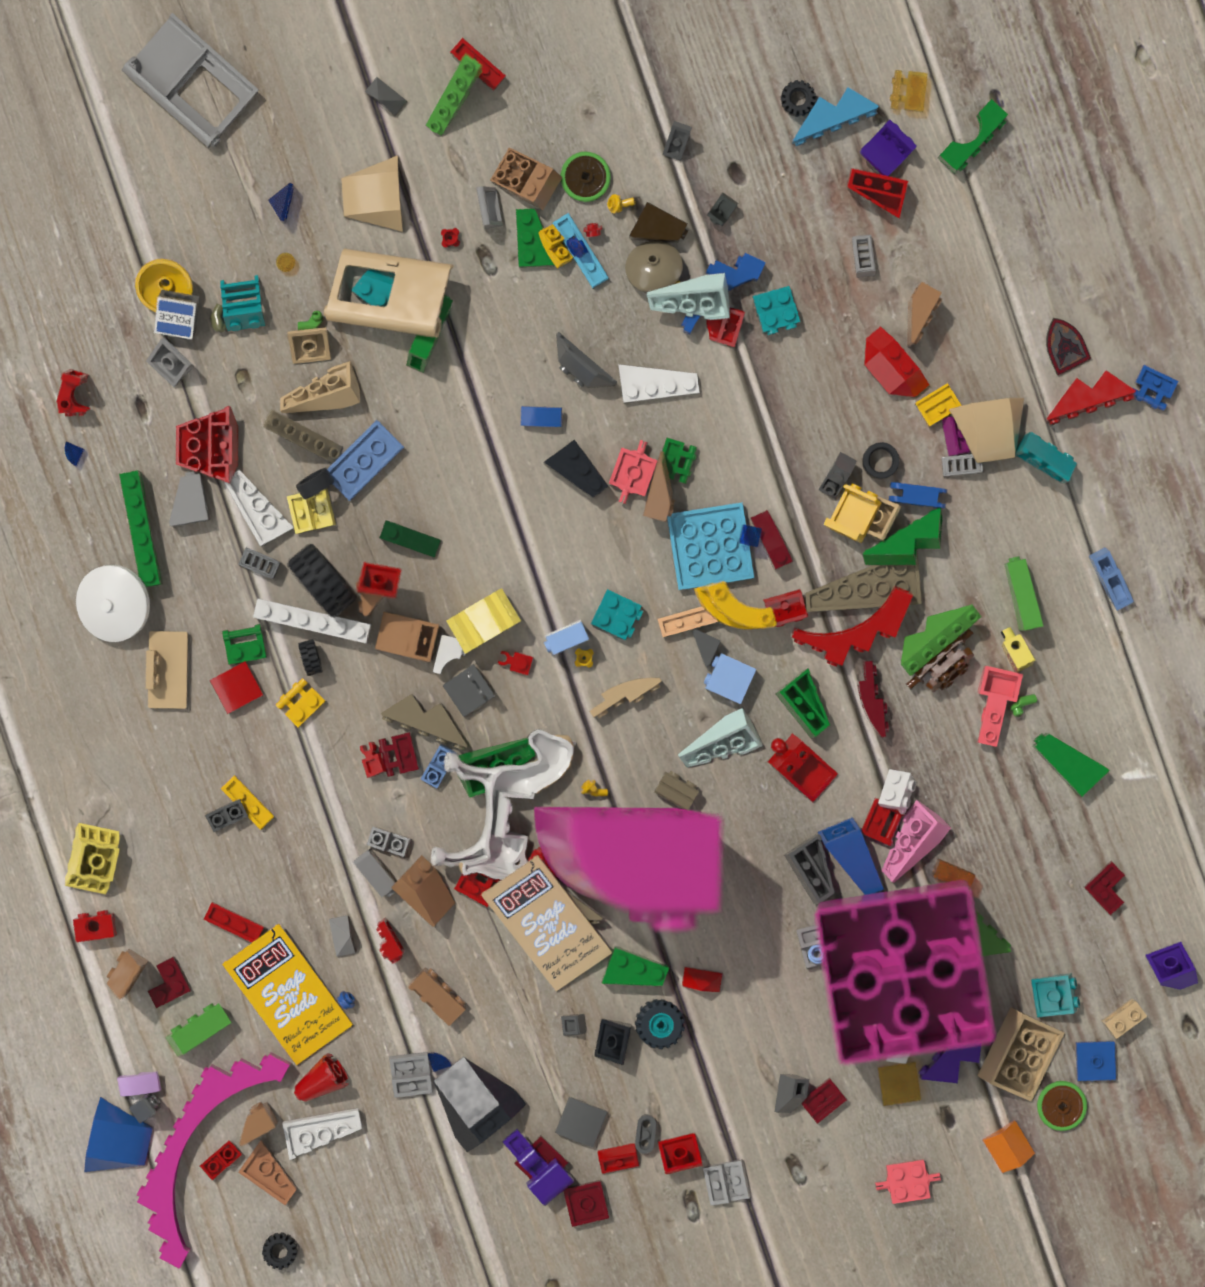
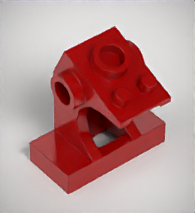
[56,369,91,417]

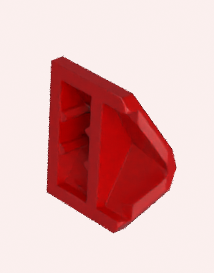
[706,307,745,347]

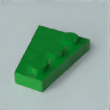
[516,208,555,268]

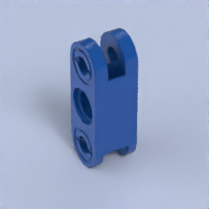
[888,482,948,509]

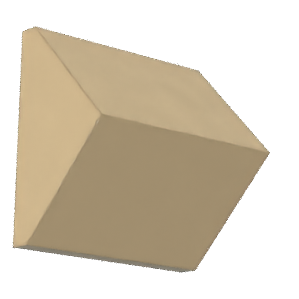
[287,328,331,364]
[867,497,901,541]

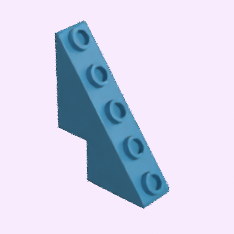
[792,87,879,146]

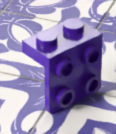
[860,120,917,176]

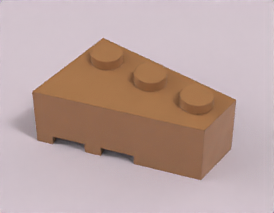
[408,967,466,1026]

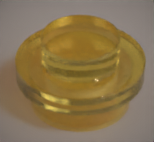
[276,253,295,272]

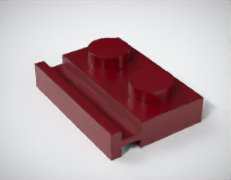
[801,1078,847,1124]

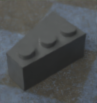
[784,834,835,904]

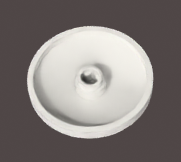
[76,565,150,642]

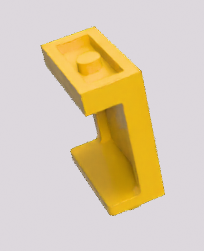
[823,483,882,544]

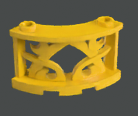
[694,581,776,630]

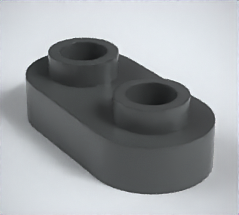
[635,1114,656,1154]

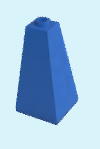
[818,817,884,895]

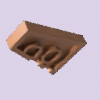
[238,1140,297,1205]

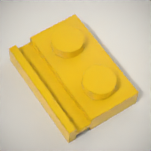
[914,383,962,427]

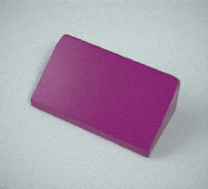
[942,416,971,456]

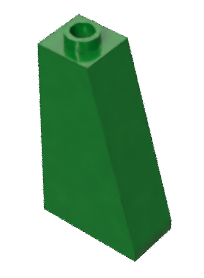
[406,294,453,373]
[1032,733,1110,797]

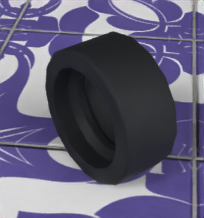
[862,442,900,479]
[296,468,334,499]

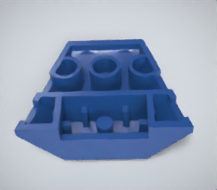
[84,1097,153,1172]

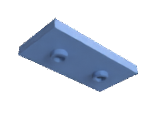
[327,420,404,501]

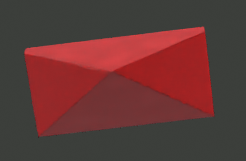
[682,967,723,992]

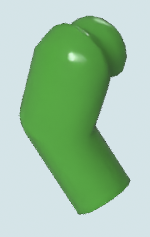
[298,311,323,331]
[1011,694,1037,717]

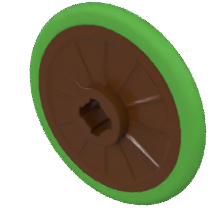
[1037,1081,1087,1131]

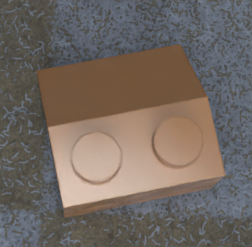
[240,1102,278,1146]

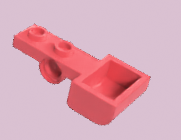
[977,666,1023,747]

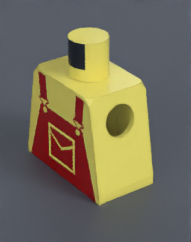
[1001,627,1035,673]

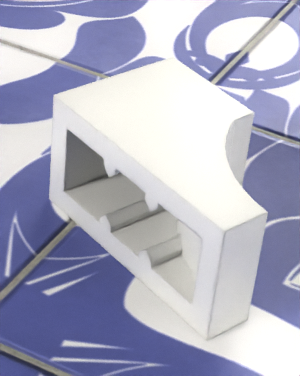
[433,635,465,674]

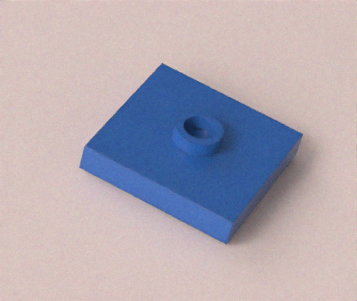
[1076,1041,1116,1081]

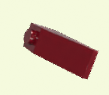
[750,510,793,570]

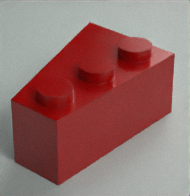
[846,168,908,219]

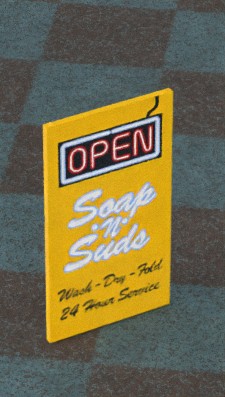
[222,924,353,1065]

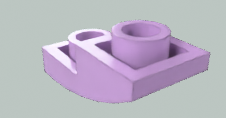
[117,1072,161,1096]

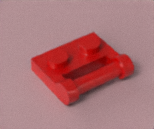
[861,798,906,846]

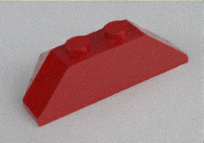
[864,326,930,397]

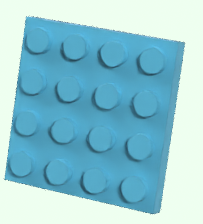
[667,503,754,590]

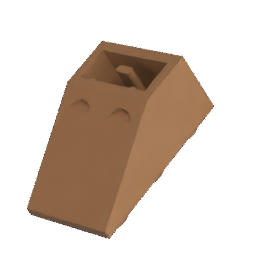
[490,147,562,210]
[907,282,942,347]
[375,612,440,662]

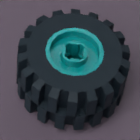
[635,999,685,1049]

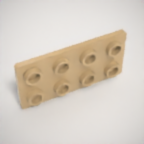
[146,631,188,709]

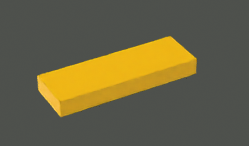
[221,775,275,830]

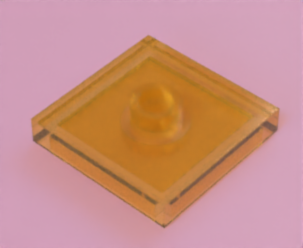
[877,1062,921,1106]

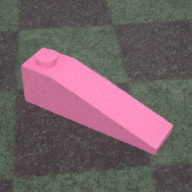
[881,800,951,883]

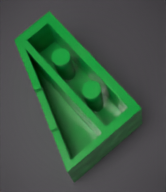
[775,668,830,738]
[601,946,669,986]

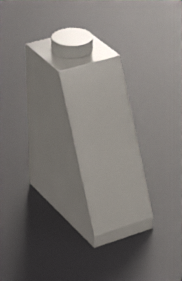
[169,471,210,527]
[353,848,396,897]

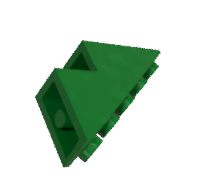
[863,508,943,565]

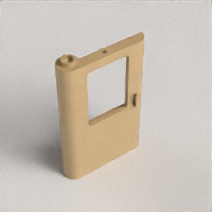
[324,249,454,338]

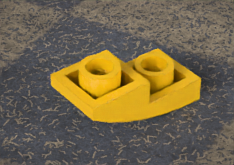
[539,224,574,268]

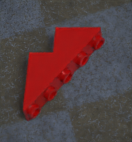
[1046,370,1136,425]

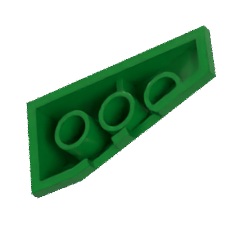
[458,738,535,798]

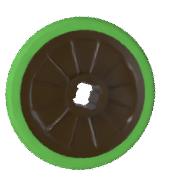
[561,152,611,202]

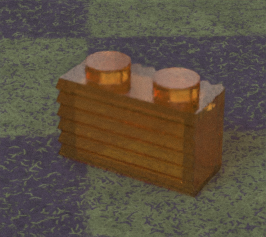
[931,858,976,889]

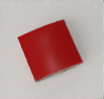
[209,662,263,714]

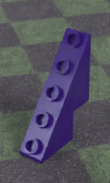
[918,1044,981,1084]

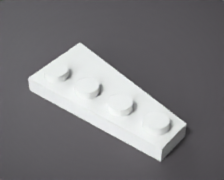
[618,365,700,403]
[223,470,294,547]
[283,1108,362,1160]

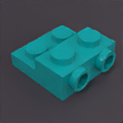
[752,286,800,335]
[591,589,643,640]
[1031,973,1080,1017]

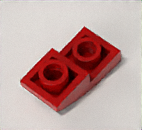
[199,1140,242,1180]

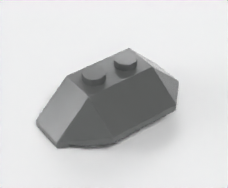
[556,332,617,388]

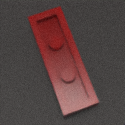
[450,38,506,91]
[203,902,264,943]

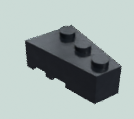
[543,439,608,499]

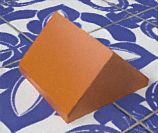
[983,1120,1035,1173]

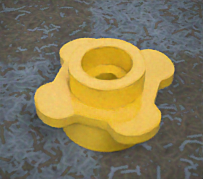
[574,648,594,668]

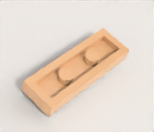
[658,606,718,637]

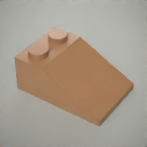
[643,451,675,522]
[391,855,455,927]
[106,949,149,1000]

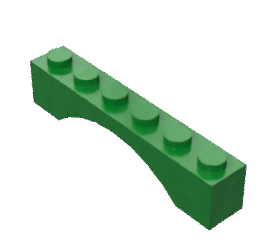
[119,470,163,588]

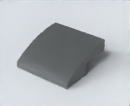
[555,1097,607,1147]

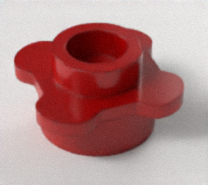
[583,223,602,237]
[441,228,460,248]

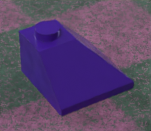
[1145,942,1198,990]

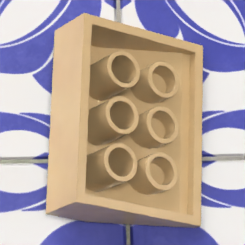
[977,1007,1064,1102]

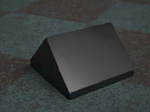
[594,1019,631,1065]

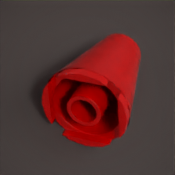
[294,1053,349,1102]

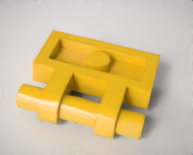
[275,678,326,728]

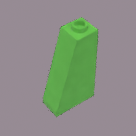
[1004,556,1043,631]

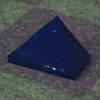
[268,183,295,224]

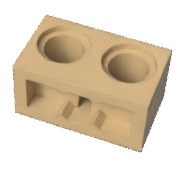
[1102,999,1147,1039]

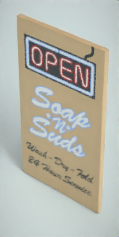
[481,855,612,991]

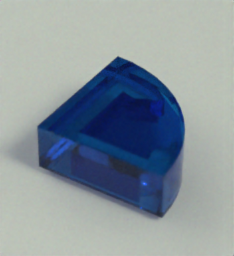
[64,441,85,467]
[428,1052,452,1072]

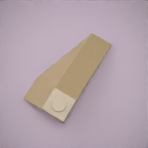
[280,361,360,413]

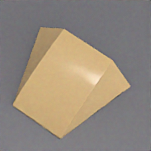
[341,155,403,232]
[949,398,1024,463]

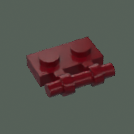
[378,732,419,777]

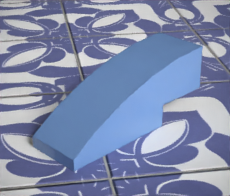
[1088,548,1134,611]

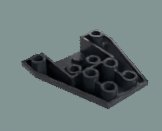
[434,1056,527,1152]

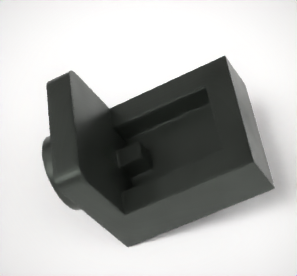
[707,193,739,226]

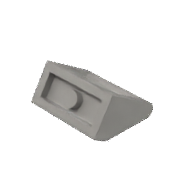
[477,186,503,229]

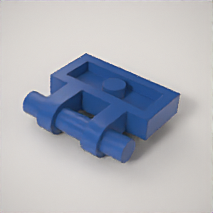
[1133,365,1179,411]

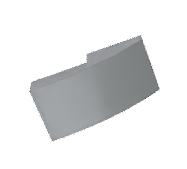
[367,827,412,857]

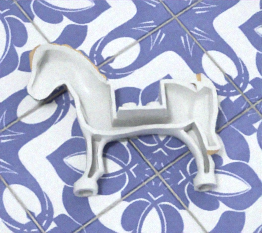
[431,729,576,880]

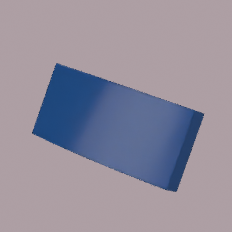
[521,406,562,427]

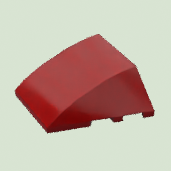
[176,406,238,483]

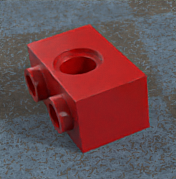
[73,910,117,942]

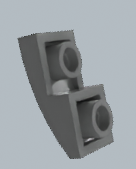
[205,799,248,832]

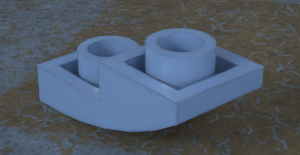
[421,744,457,789]

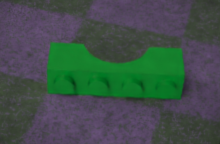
[938,99,1008,173]

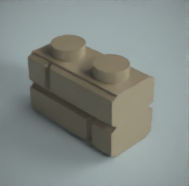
[654,771,699,810]

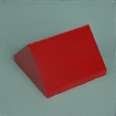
[357,562,402,599]
[658,1133,703,1175]

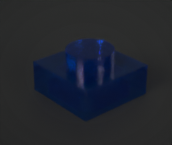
[738,524,762,548]

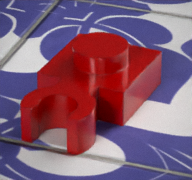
[498,651,533,675]
[360,742,387,778]

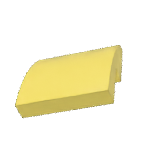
[287,488,336,534]

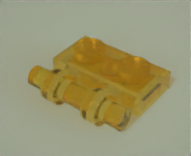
[889,70,928,112]

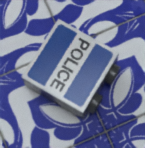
[154,290,200,339]

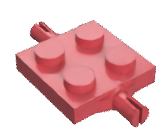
[609,440,658,504]
[875,1159,941,1204]

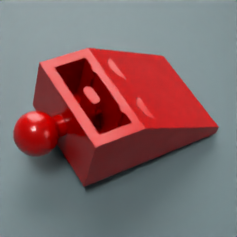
[768,733,838,802]

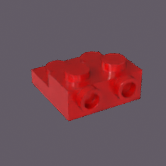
[376,917,405,964]

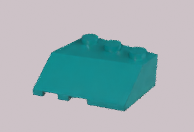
[352,269,395,307]
[1016,432,1077,484]

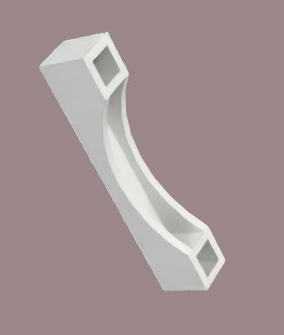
[253,599,371,643]

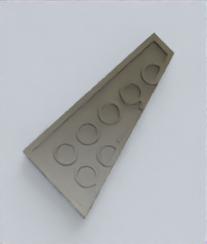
[805,549,922,612]

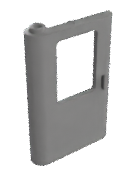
[122,13,259,148]

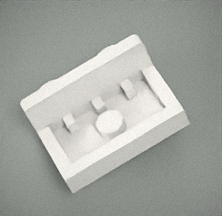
[878,769,916,815]

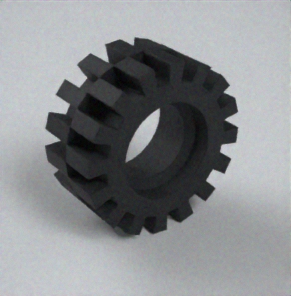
[780,80,816,117]
[298,639,323,676]
[262,1232,298,1270]

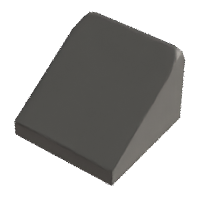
[561,1014,586,1035]

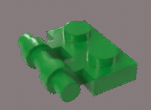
[662,437,697,484]

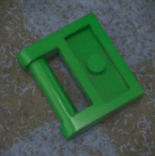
[222,624,267,665]

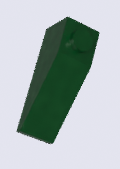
[379,520,441,558]

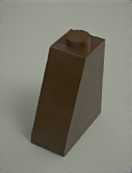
[629,202,689,243]

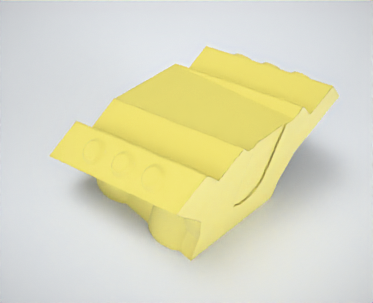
[446,588,521,654]
[65,823,119,894]

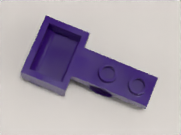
[503,1129,574,1206]

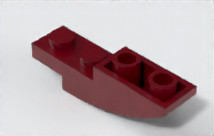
[857,661,889,737]

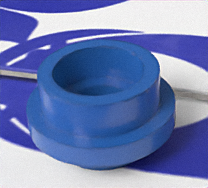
[337,991,355,1010]

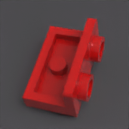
[764,589,808,627]

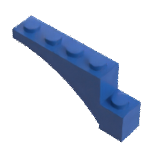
[681,253,766,335]

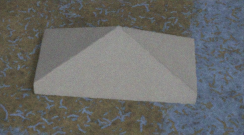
[329,915,356,957]

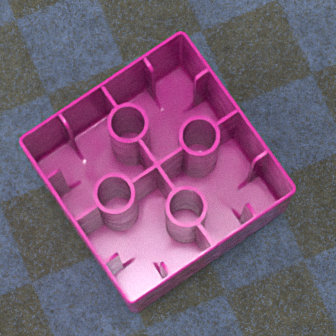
[815,880,994,1064]

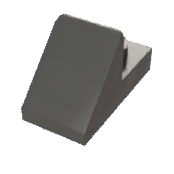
[663,121,692,161]

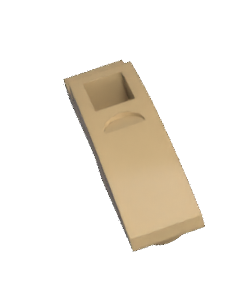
[589,678,662,718]

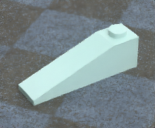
[647,273,730,320]
[678,708,763,767]

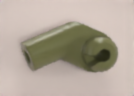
[210,303,226,333]

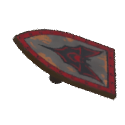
[1046,318,1092,376]

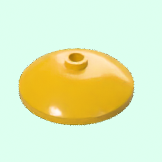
[135,259,193,312]

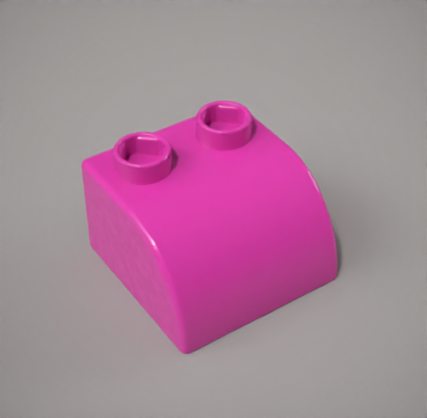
[534,807,722,930]

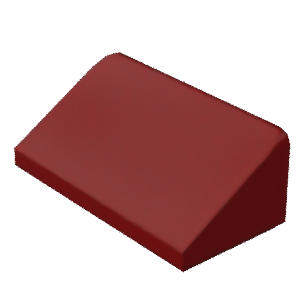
[597,1143,639,1174]

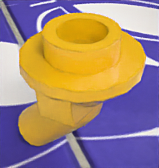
[607,194,635,213]
[581,779,608,797]

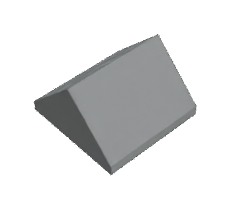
[146,337,194,387]

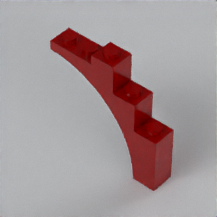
[791,585,913,667]

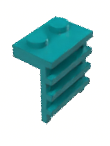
[220,275,265,331]

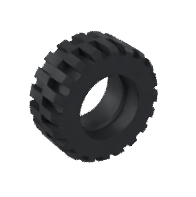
[287,544,357,617]

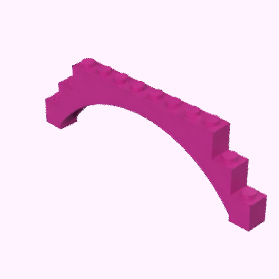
[136,1052,291,1269]

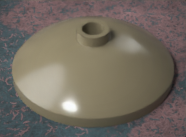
[625,241,683,293]

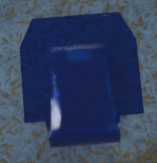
[566,235,588,258]

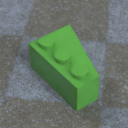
[165,1003,231,1057]

